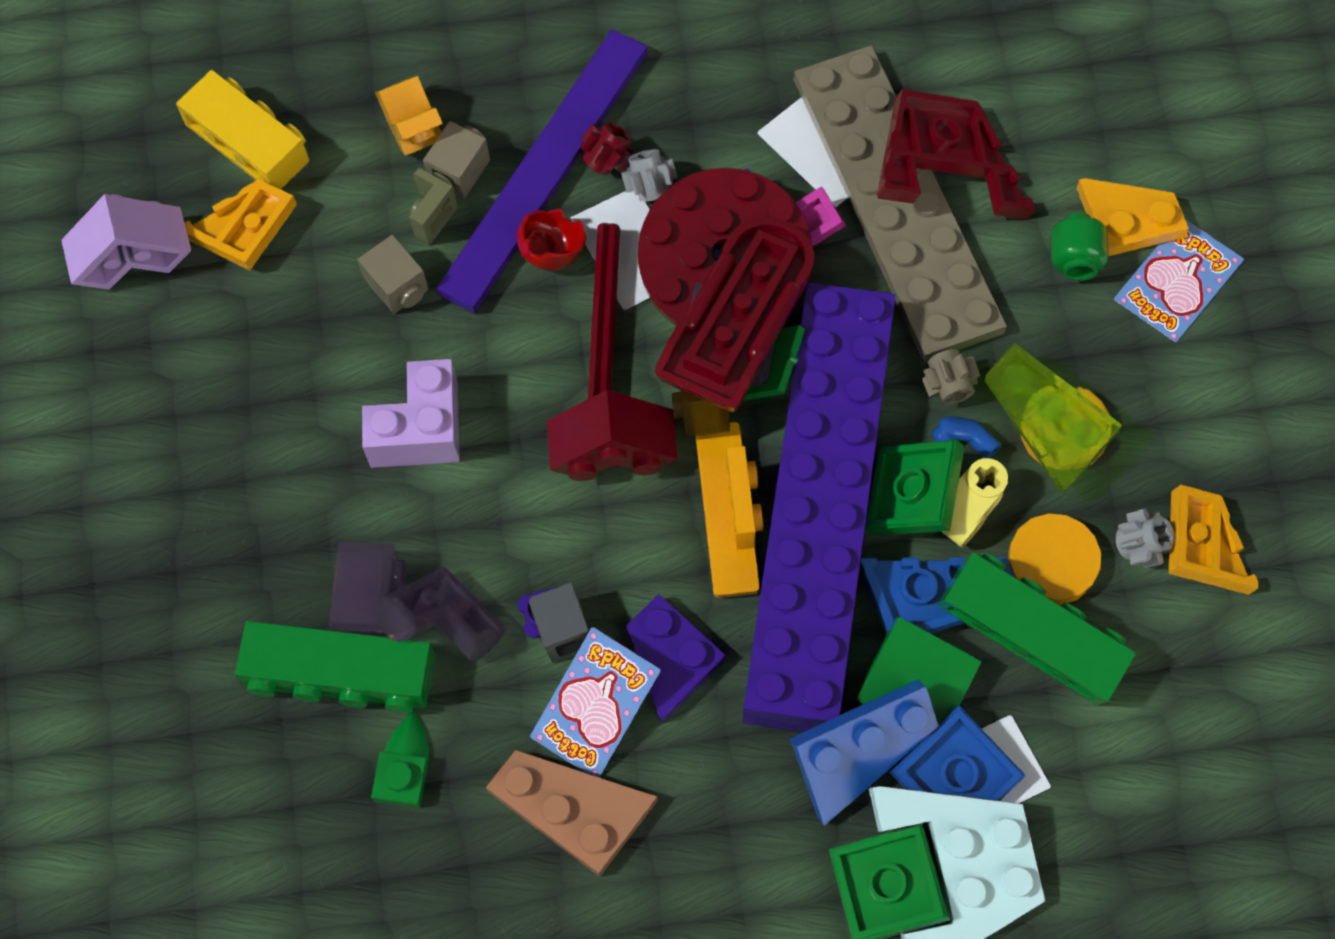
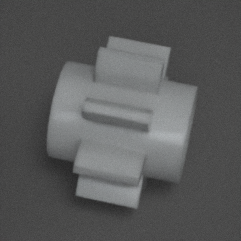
[621,149,678,201]
[1116,509,1175,568]

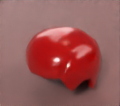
[516,209,587,271]

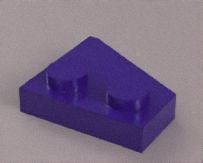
[626,594,725,723]

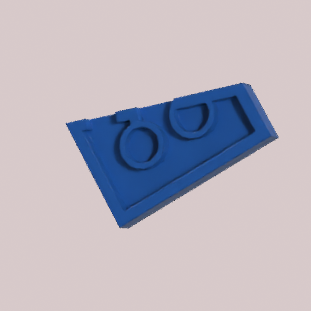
[860,557,1015,636]
[790,679,938,826]

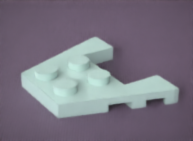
[869,786,1045,939]

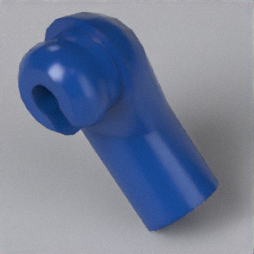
[932,416,1002,458]

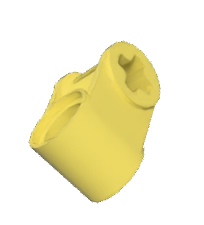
[941,458,1008,548]

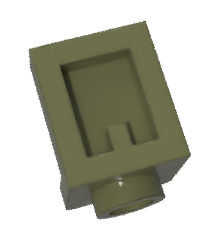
[409,168,458,246]

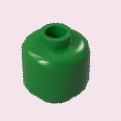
[1050,212,1109,281]

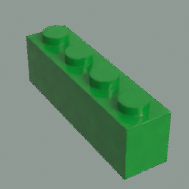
[936,552,1136,706]
[234,621,436,713]

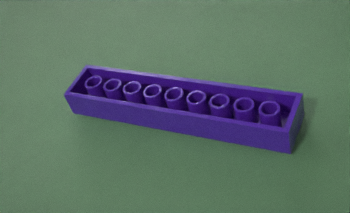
[743,283,896,732]

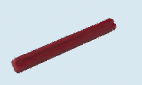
[587,223,620,399]

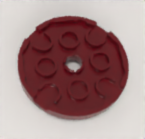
[637,168,812,326]

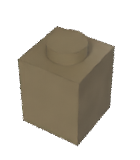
[423,121,490,199]
[357,235,429,314]

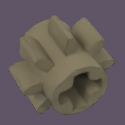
[922,349,981,405]

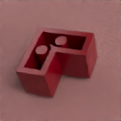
[547,390,678,481]

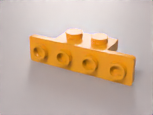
[696,422,763,598]

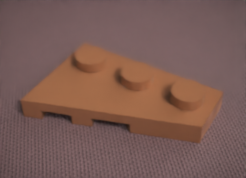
[486,750,658,877]

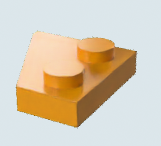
[185,179,298,271]

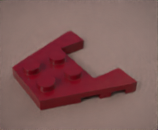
[877,89,1036,220]

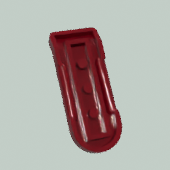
[655,218,814,412]

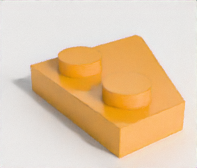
[1076,178,1189,256]
[1169,484,1258,595]

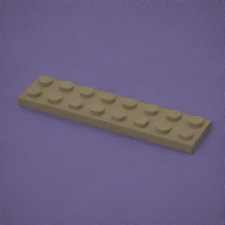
[794,45,1007,362]

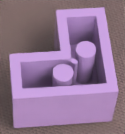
[61,194,191,290]
[362,359,460,468]

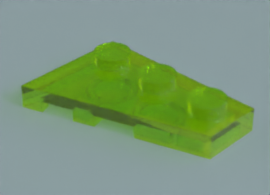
[985,343,1122,496]

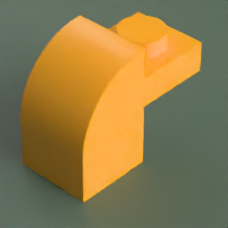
[375,76,443,156]

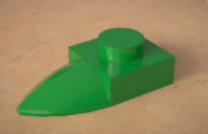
[371,713,429,808]

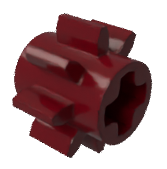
[580,121,634,175]

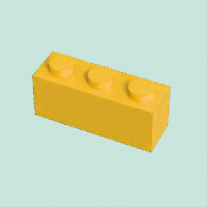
[176,69,309,189]

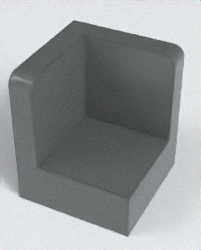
[529,582,590,663]

